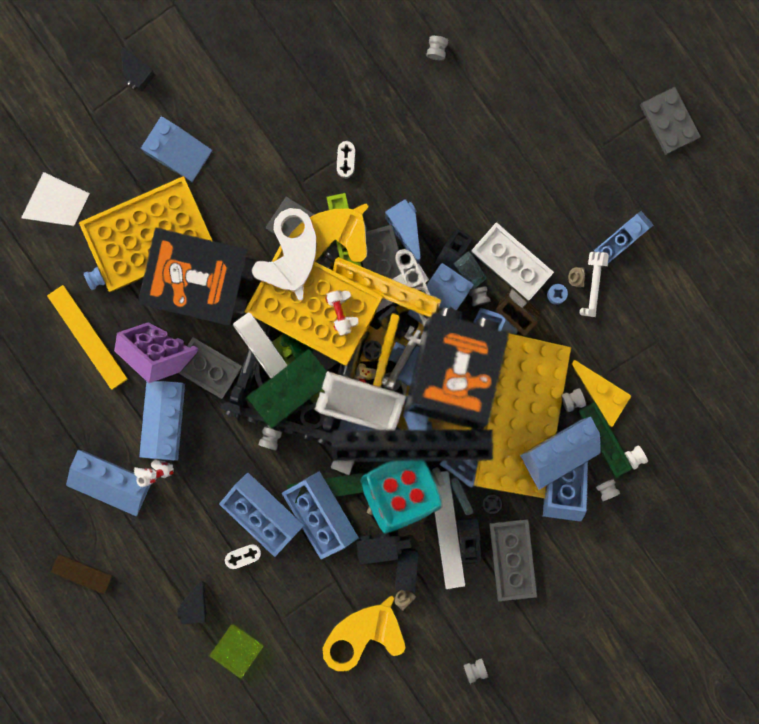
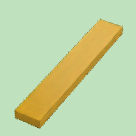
[333,257,441,317]
[47,285,128,390]

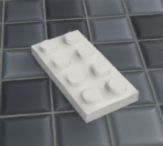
[471,222,554,301]

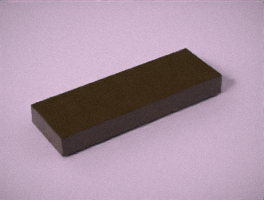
[51,554,113,594]

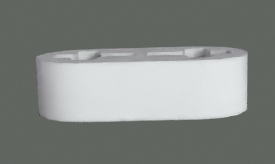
[337,141,355,179]
[225,544,261,569]

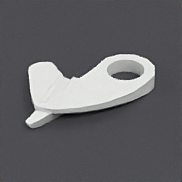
[252,208,316,300]

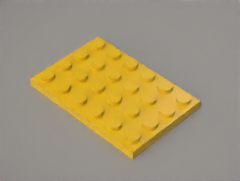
[79,176,213,293]
[244,245,383,366]

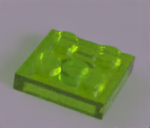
[210,623,264,679]

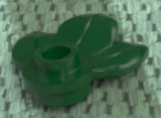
[281,334,313,359]

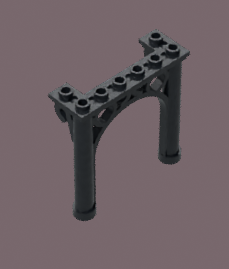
[221,319,370,446]

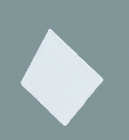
[22,172,89,226]

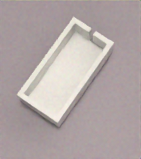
[316,372,405,430]

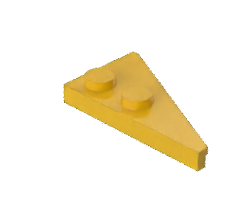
[572,360,631,427]

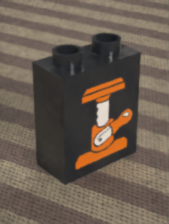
[138,227,257,326]
[404,308,509,429]

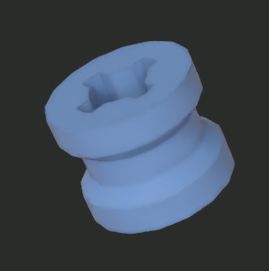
[84,267,105,290]
[547,284,568,305]

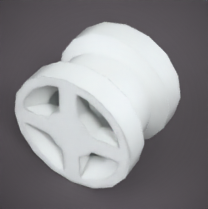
[625,445,648,470]

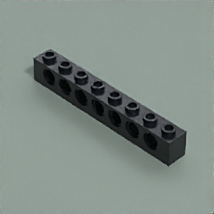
[332,429,493,461]

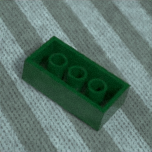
[246,349,327,429]

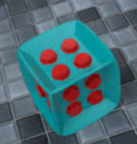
[360,461,443,534]

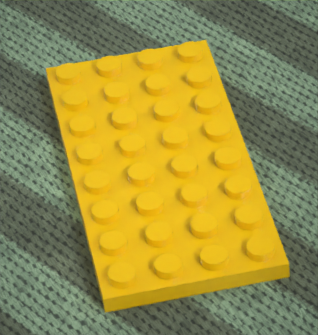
[474,333,571,498]

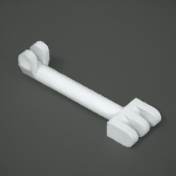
[580,252,609,317]
[382,326,422,389]

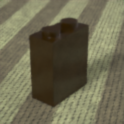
[496,287,541,336]

